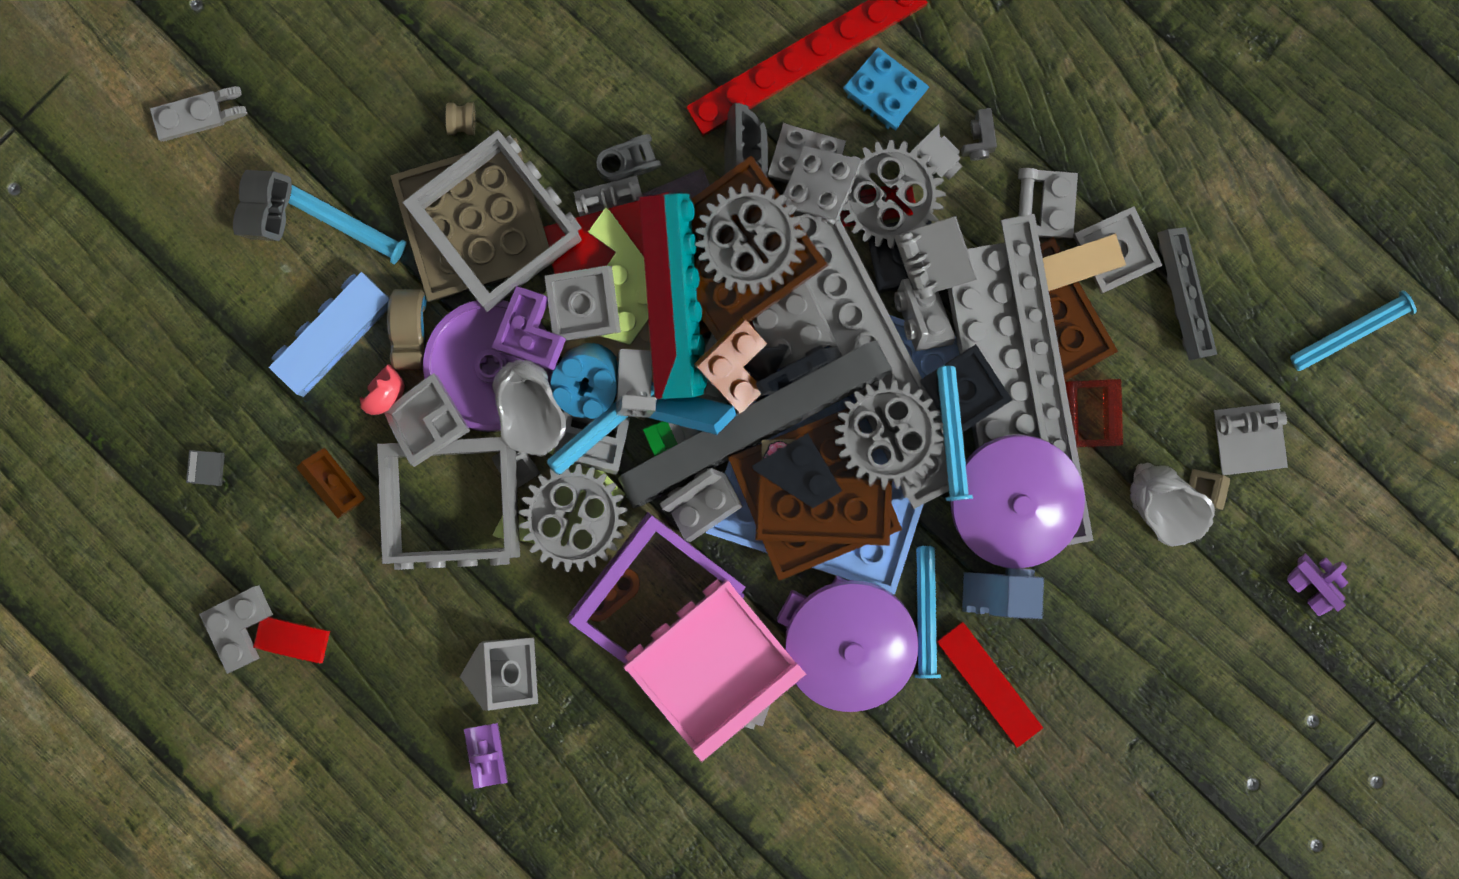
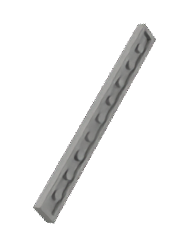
[1001,214,1093,545]

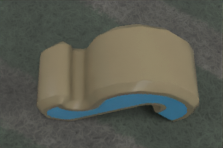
[387,289,427,370]

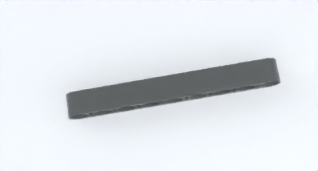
[618,340,892,508]

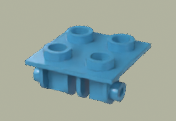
[843,47,929,130]

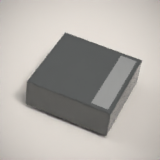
[186,450,225,486]

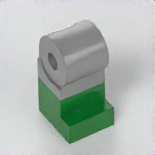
[643,421,702,456]

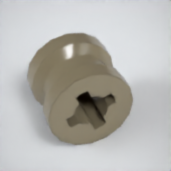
[446,102,476,136]

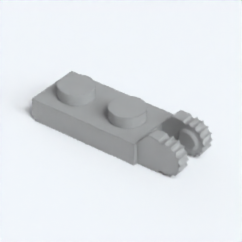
[150,86,247,142]

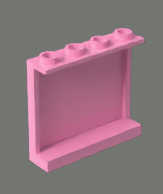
[623,579,806,762]

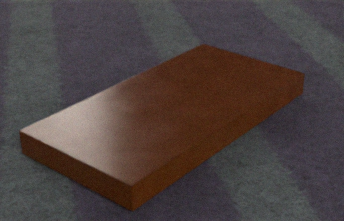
[1040,237,1118,381]
[755,474,892,546]

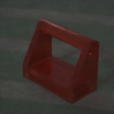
[1065,379,1123,448]

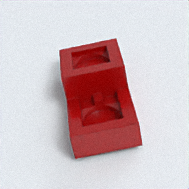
[253,617,330,663]

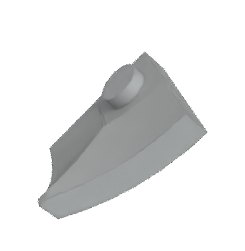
[385,373,470,467]

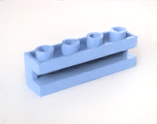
[269,272,389,397]

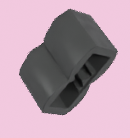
[233,170,292,241]

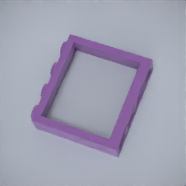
[567,512,746,664]

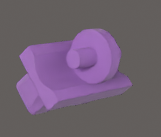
[1287,553,1348,616]
[464,723,508,789]

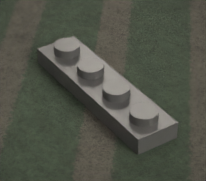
[1157,227,1217,361]

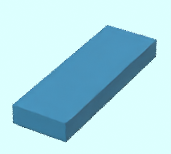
[649,396,736,435]

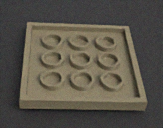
[390,138,554,302]

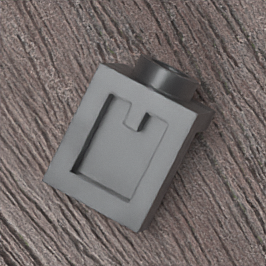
[961,108,997,161]

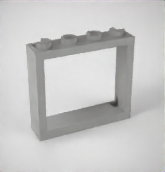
[403,130,582,312]
[377,437,520,570]

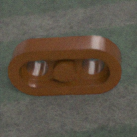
[589,568,640,622]

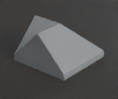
[460,637,538,711]

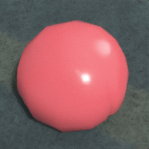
[360,364,405,415]

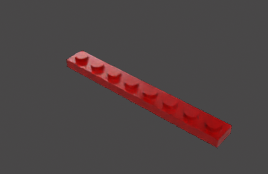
[686,0,928,137]

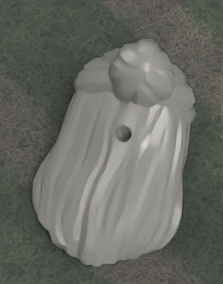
[492,360,566,456]
[1130,462,1215,547]

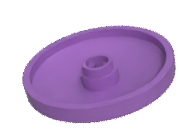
[423,300,557,432]
[951,435,1085,568]
[785,580,918,712]

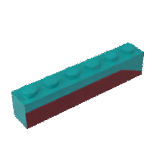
[639,194,707,399]

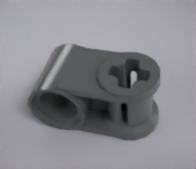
[596,134,662,183]

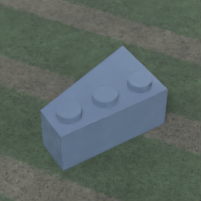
[962,568,1044,619]

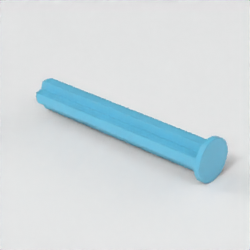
[289,185,406,264]
[1290,290,1417,371]
[937,366,973,501]
[547,382,655,475]
[914,546,941,678]

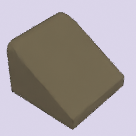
[1189,469,1230,510]

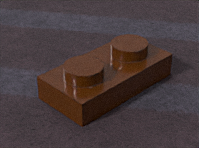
[296,447,366,519]

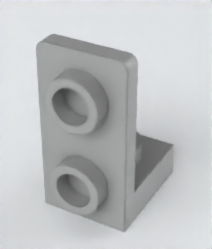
[616,349,656,418]

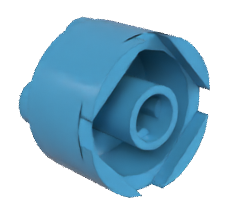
[550,343,618,419]

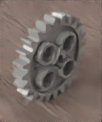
[842,140,946,249]
[695,184,806,294]
[835,380,944,490]
[519,464,628,572]

